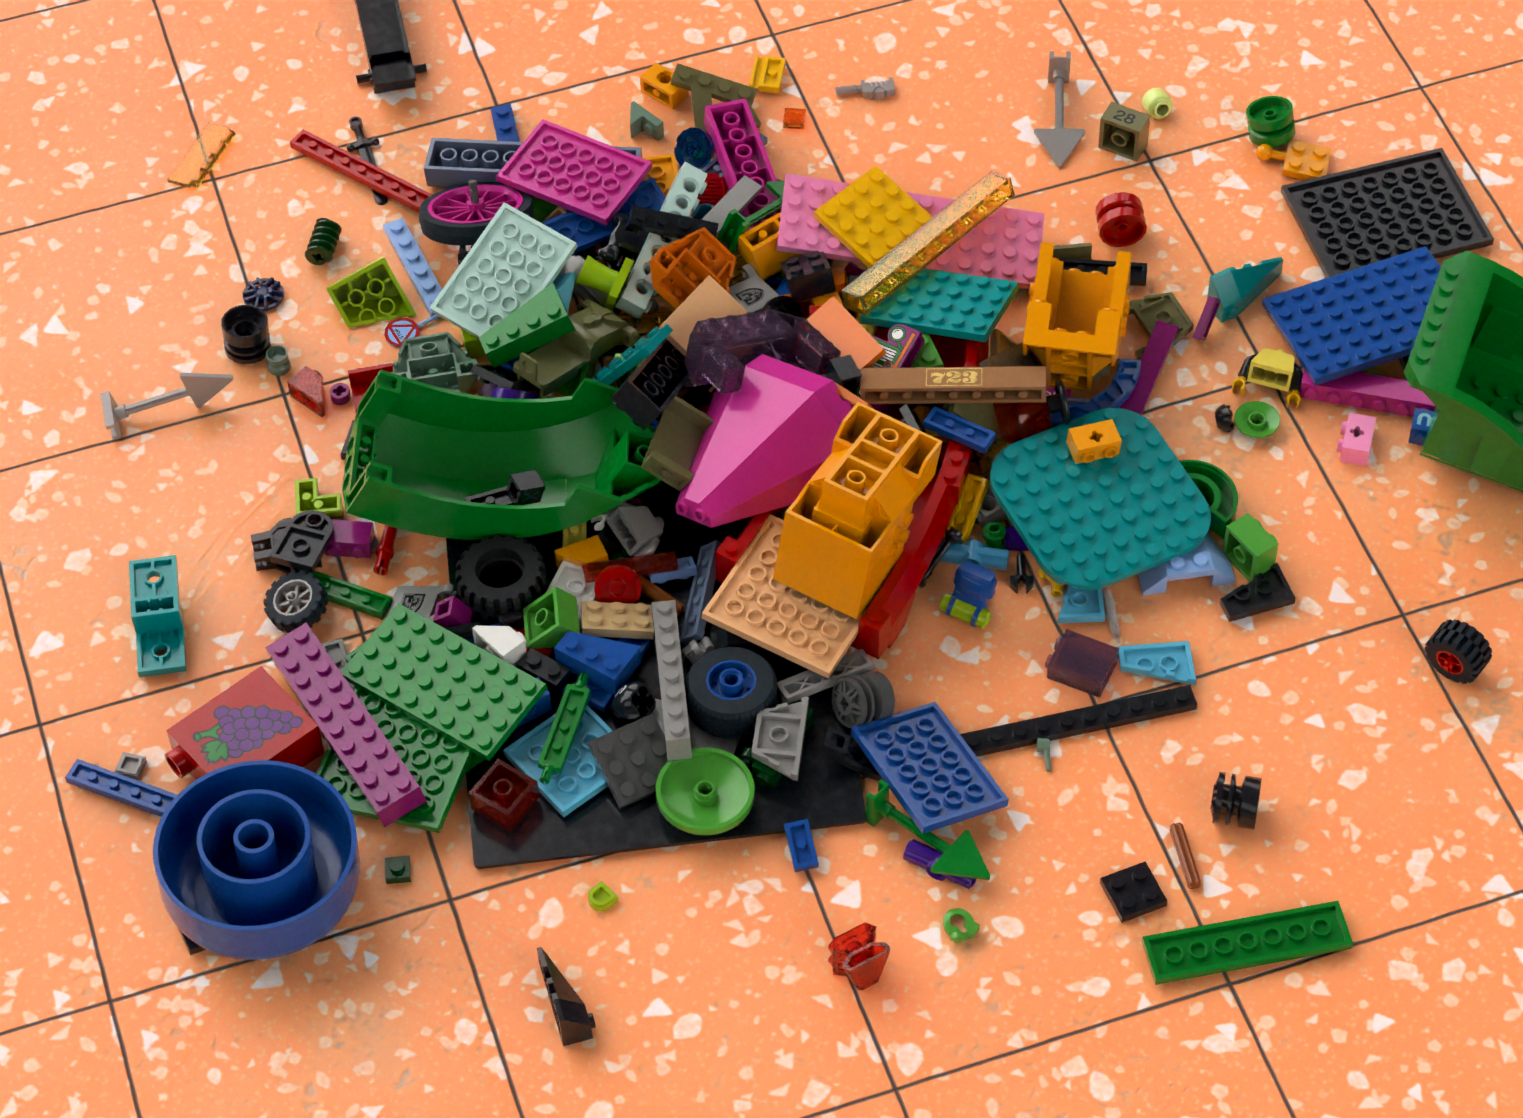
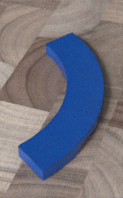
[1048,359,1141,429]

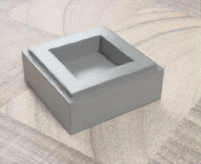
[114,752,147,781]

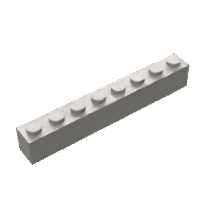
[652,600,692,761]

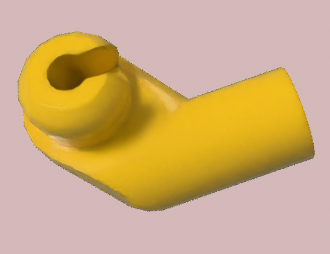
[1038,568,1063,597]

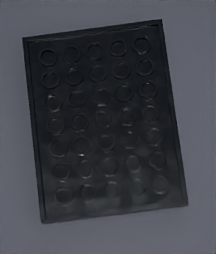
[1281,148,1494,278]

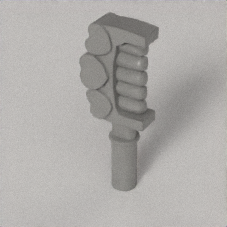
[835,77,895,100]

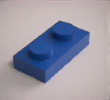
[784,819,819,872]

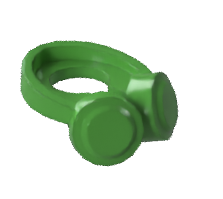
[943,908,980,943]

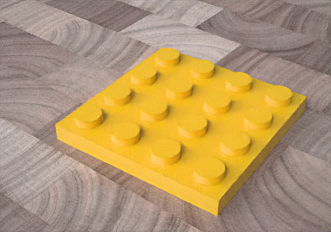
[813,165,938,273]

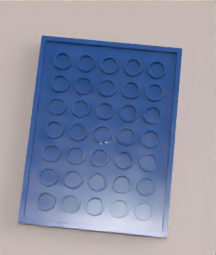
[1262,246,1441,386]

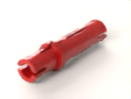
[373,525,398,576]

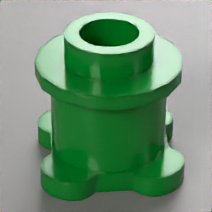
[982,522,1006,549]

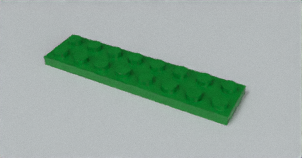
[1142,901,1353,985]

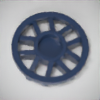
[243,277,284,311]

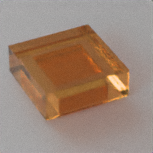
[783,108,806,129]

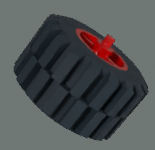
[1425,619,1492,684]

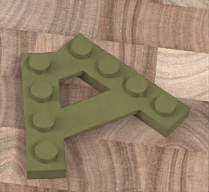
[670,63,761,151]

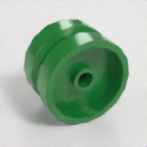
[1246,96,1296,147]

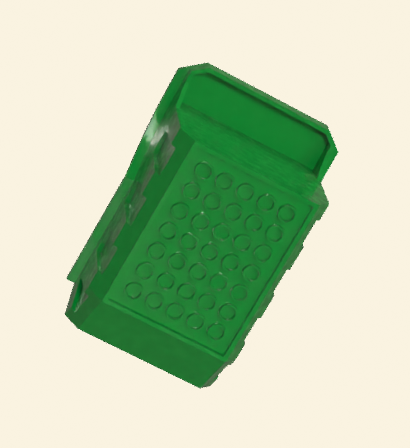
[1404,251,1523,492]

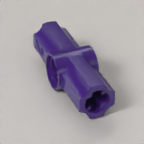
[903,839,977,889]

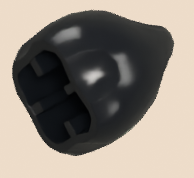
[609,681,656,723]

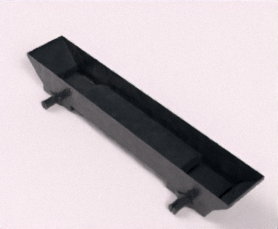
[354,0,427,94]

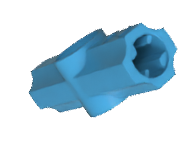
[937,540,1009,571]

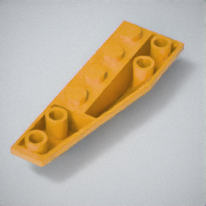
[737,212,803,281]

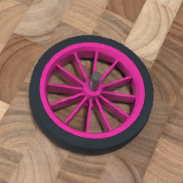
[419,180,534,246]

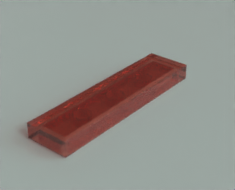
[582,551,678,583]

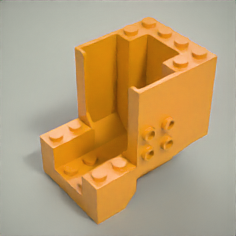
[1023,242,1131,391]
[773,402,943,619]

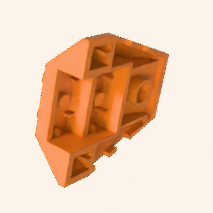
[649,227,736,309]

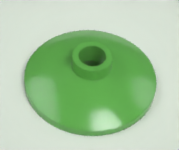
[1234,401,1280,438]

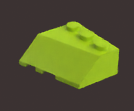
[326,256,416,328]

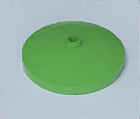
[656,747,755,835]

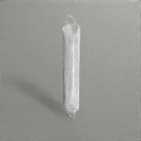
[1103,587,1121,643]

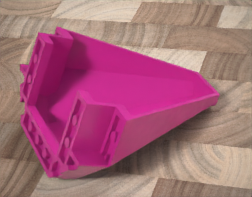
[676,354,853,528]

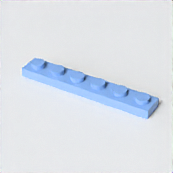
[383,218,442,317]

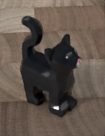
[598,212,649,280]

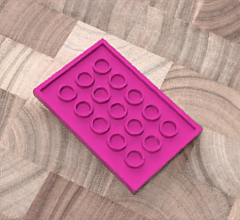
[496,119,652,225]

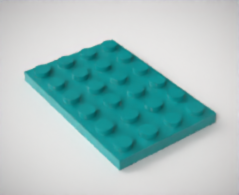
[860,265,1019,342]

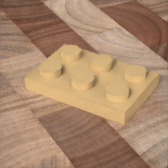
[580,601,654,639]

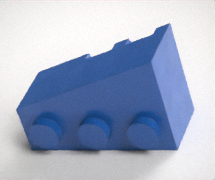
[554,631,642,695]

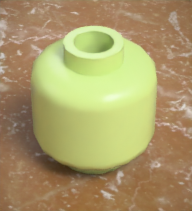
[1142,88,1173,119]

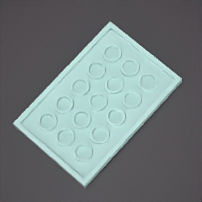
[430,202,578,338]

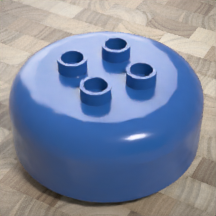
[153,760,360,960]

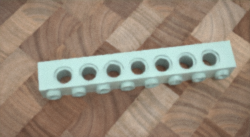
[615,162,708,319]

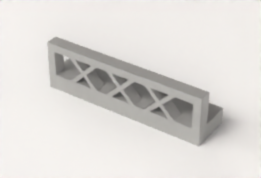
[777,649,875,704]

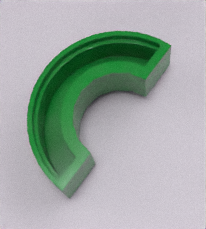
[1179,460,1238,540]

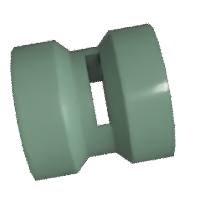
[266,345,291,376]

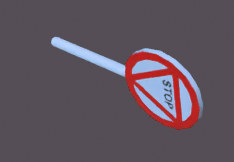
[384,314,440,348]

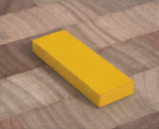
[943,474,990,544]

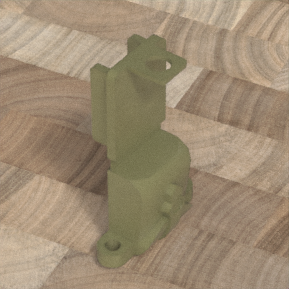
[513,299,641,396]

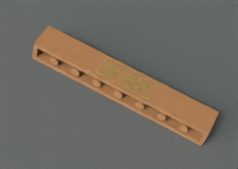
[860,366,1046,404]

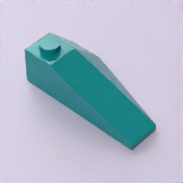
[1207,257,1283,323]

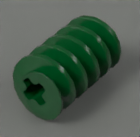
[305,218,342,265]

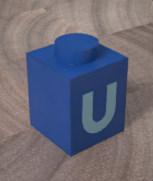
[1408,408,1434,446]

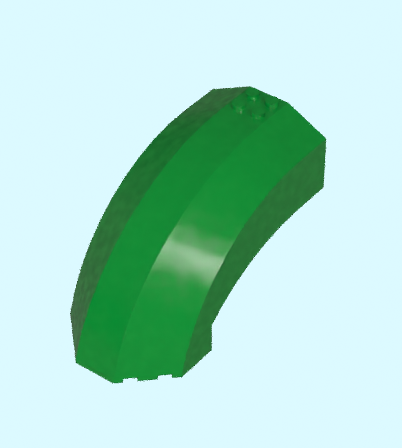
[342,369,662,540]

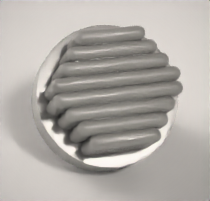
[682,636,715,665]

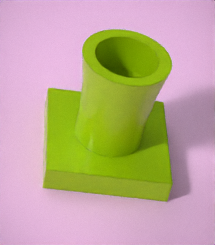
[576,255,634,311]

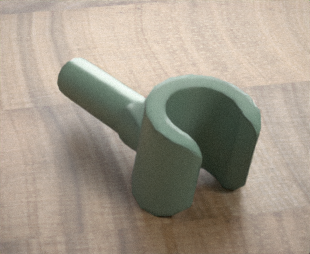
[1036,738,1052,772]

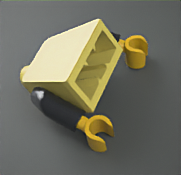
[1232,348,1303,409]

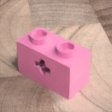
[1337,413,1376,466]

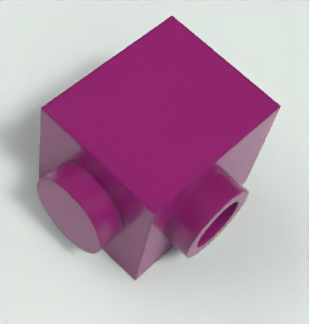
[433,595,472,628]

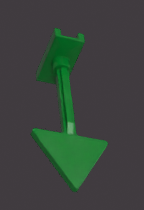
[717,181,784,254]
[866,779,990,880]

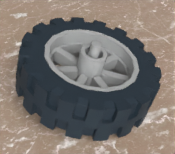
[264,570,328,633]

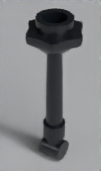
[918,527,964,588]

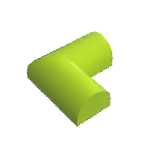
[295,478,344,518]

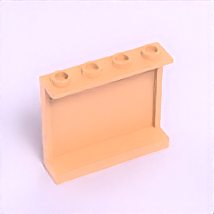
[659,275,768,393]

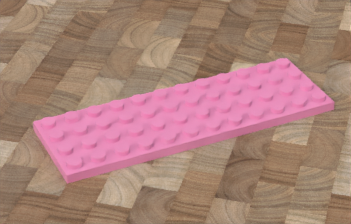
[776,173,1044,289]

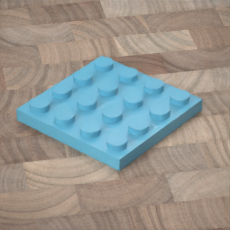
[503,705,613,817]

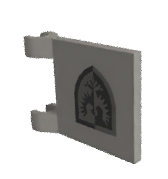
[729,264,779,316]
[387,584,457,622]

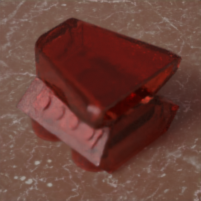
[828,922,890,990]

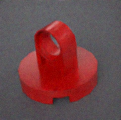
[594,564,642,604]

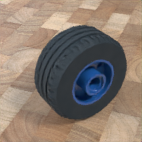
[685,647,777,738]

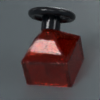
[993,379,1070,443]

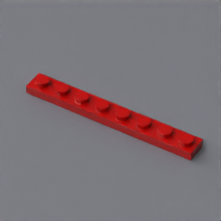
[290,129,432,213]

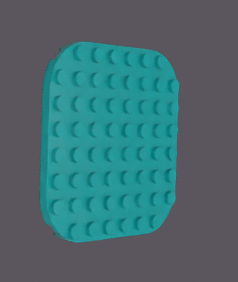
[990,408,1211,591]

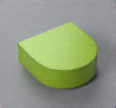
[588,881,618,911]

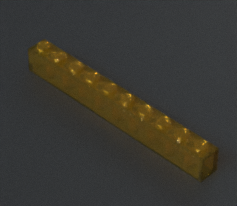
[841,171,1015,315]

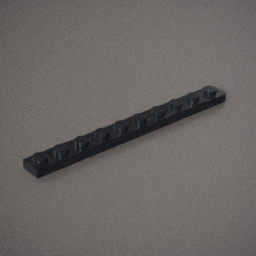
[960,685,1197,757]

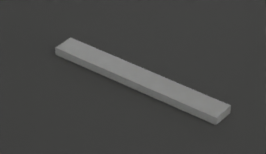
[643,175,762,294]

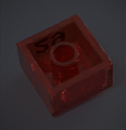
[468,759,540,832]

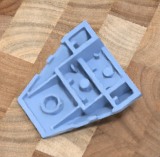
[1138,532,1235,595]

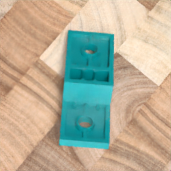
[129,555,187,678]

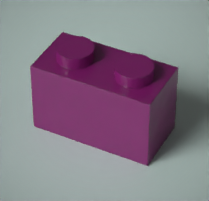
[325,519,375,558]

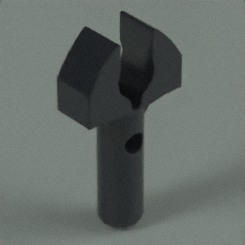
[1010,553,1034,594]

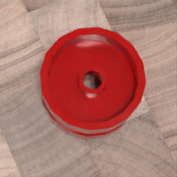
[1095,192,1147,247]

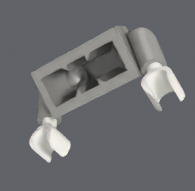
[591,502,664,570]

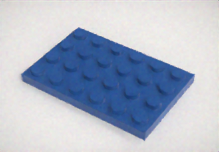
[851,702,1009,834]

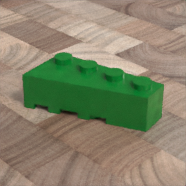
[479,283,575,368]

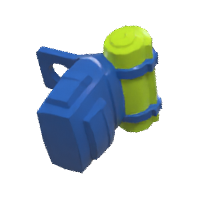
[939,561,997,629]

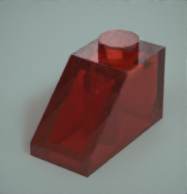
[287,366,325,417]

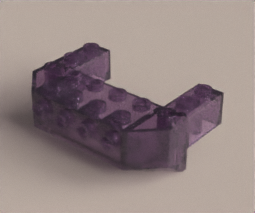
[684,310,841,394]

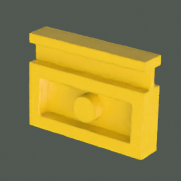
[749,55,786,93]

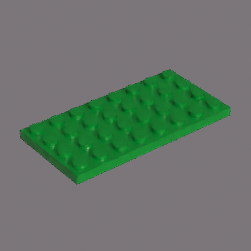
[341,603,548,761]

